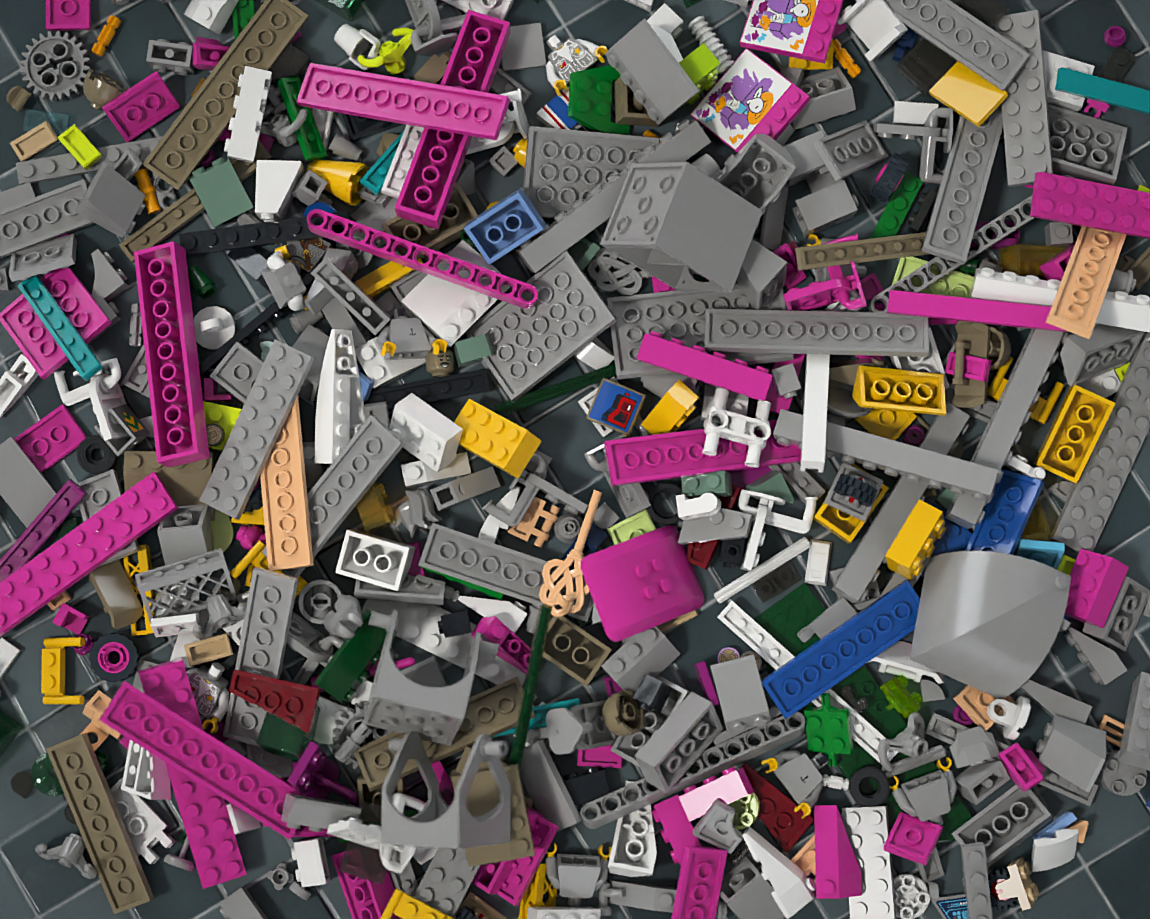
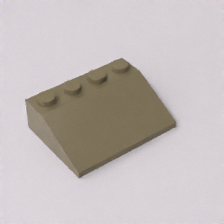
[123,451,218,521]
[451,763,536,867]

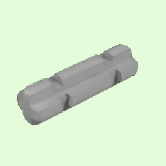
[129,303,143,347]

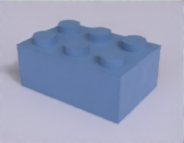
[464,187,546,265]

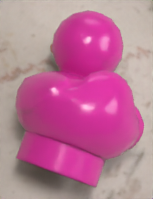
[236,524,266,551]

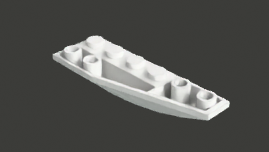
[314,329,366,464]

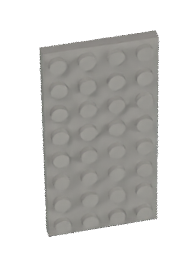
[607,284,794,380]

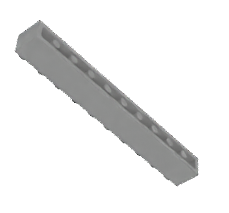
[516,119,711,273]
[831,402,970,604]
[773,409,999,501]

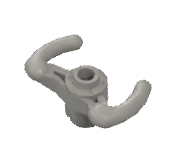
[260,105,307,147]
[192,594,247,640]
[878,712,928,772]
[35,833,97,879]

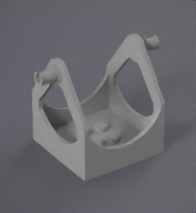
[362,610,499,746]
[381,731,511,849]

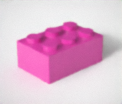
[1064,549,1129,628]

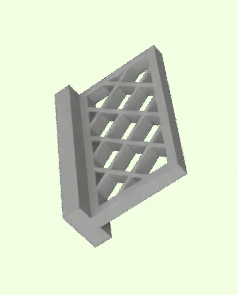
[135,548,237,624]

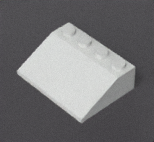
[401,240,510,348]

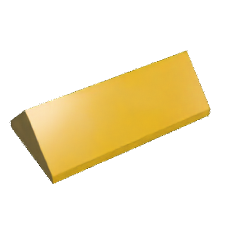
[852,365,946,416]

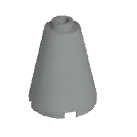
[641,373,704,406]

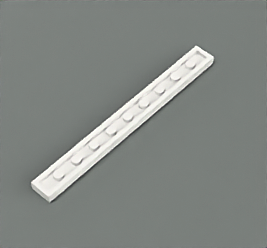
[717,601,898,763]

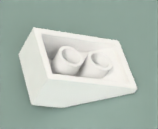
[890,325,950,389]
[355,337,426,389]

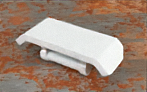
[867,641,945,684]

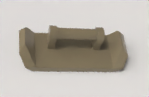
[951,321,990,408]
[88,560,143,629]

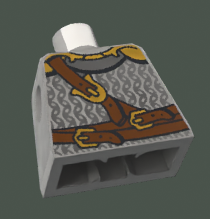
[284,238,333,275]

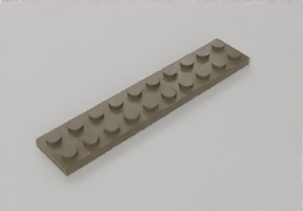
[142,0,309,191]

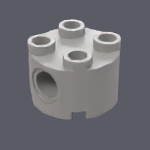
[298,579,344,625]
[1097,750,1147,796]

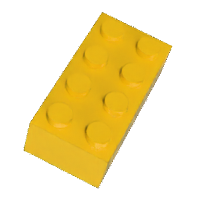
[1033,385,1115,484]
[454,399,542,479]

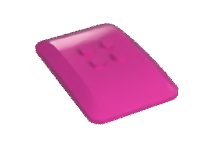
[580,525,705,642]

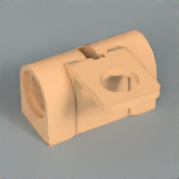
[80,690,123,752]

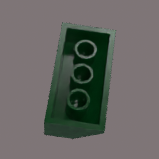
[314,609,397,705]

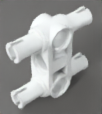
[702,388,772,468]

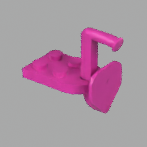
[783,233,867,311]

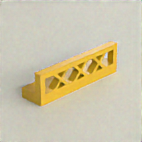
[349,258,423,312]
[123,544,155,636]
[519,863,557,919]

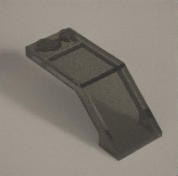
[895,0,1009,97]

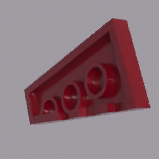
[229,669,321,733]
[739,762,814,853]

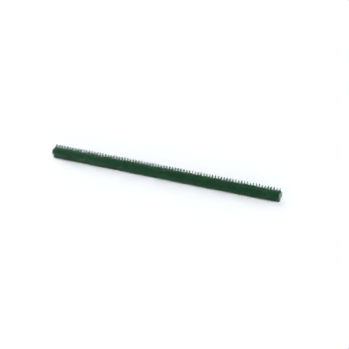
[494,363,616,416]
[508,603,553,771]

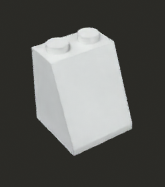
[255,160,306,222]

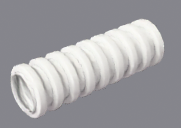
[688,16,734,74]

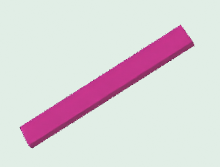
[887,290,1067,332]

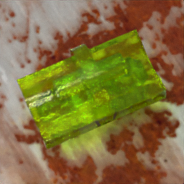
[880,675,922,718]

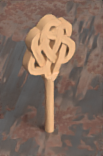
[539,490,602,617]

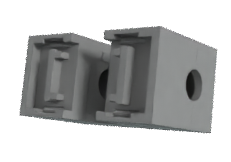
[783,130,859,238]

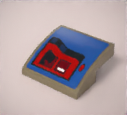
[586,378,647,437]

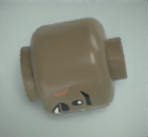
[425,349,455,377]

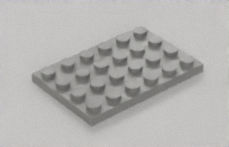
[523,126,659,222]
[465,251,617,402]

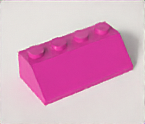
[331,845,402,919]

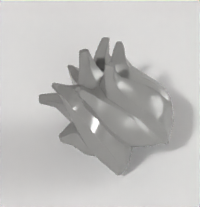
[395,487,442,538]

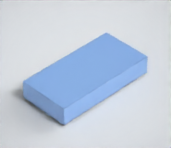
[1033,811,1077,839]

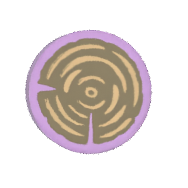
[717,647,740,663]

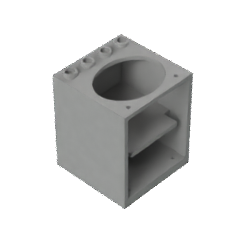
[600,162,762,292]

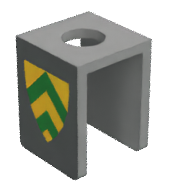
[94,404,150,456]

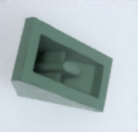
[452,334,494,368]
[745,470,794,504]

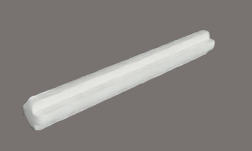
[714,537,811,603]

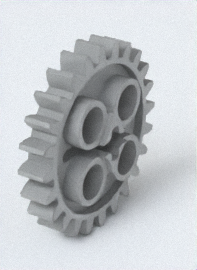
[19,31,92,102]
[332,701,393,769]

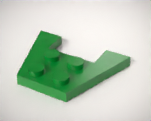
[568,65,629,135]

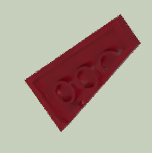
[686,484,743,570]

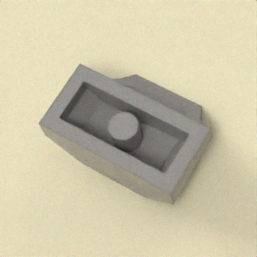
[949,726,999,768]

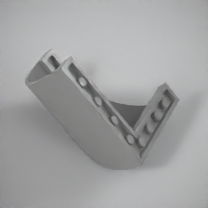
[910,551,1071,699]

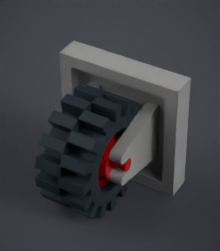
[824,462,883,522]

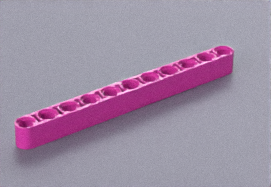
[307,209,538,309]

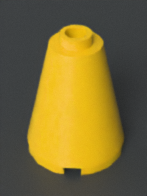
[306,160,369,206]

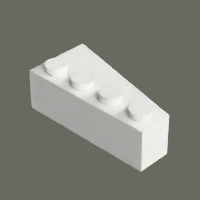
[224,66,272,163]

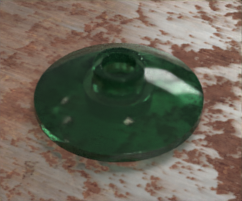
[31,753,64,796]

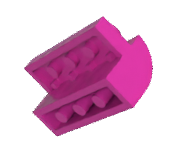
[472,806,560,906]

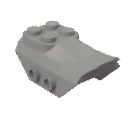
[711,133,796,216]

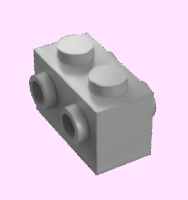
[146,39,195,75]

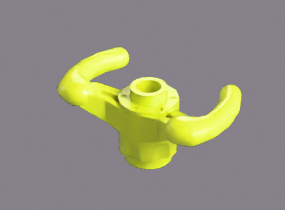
[358,28,414,74]

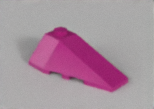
[814,805,862,899]

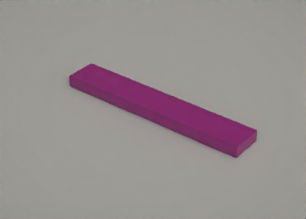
[0,479,87,582]

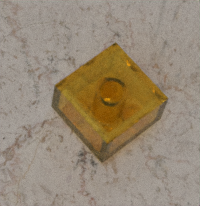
[356,481,395,533]

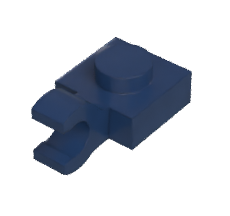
[892,26,917,62]

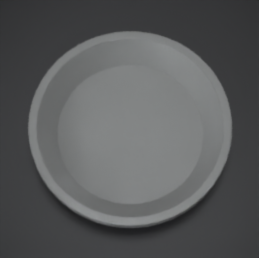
[827,378,873,419]

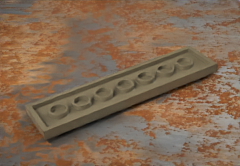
[354,677,535,792]
[46,733,154,914]

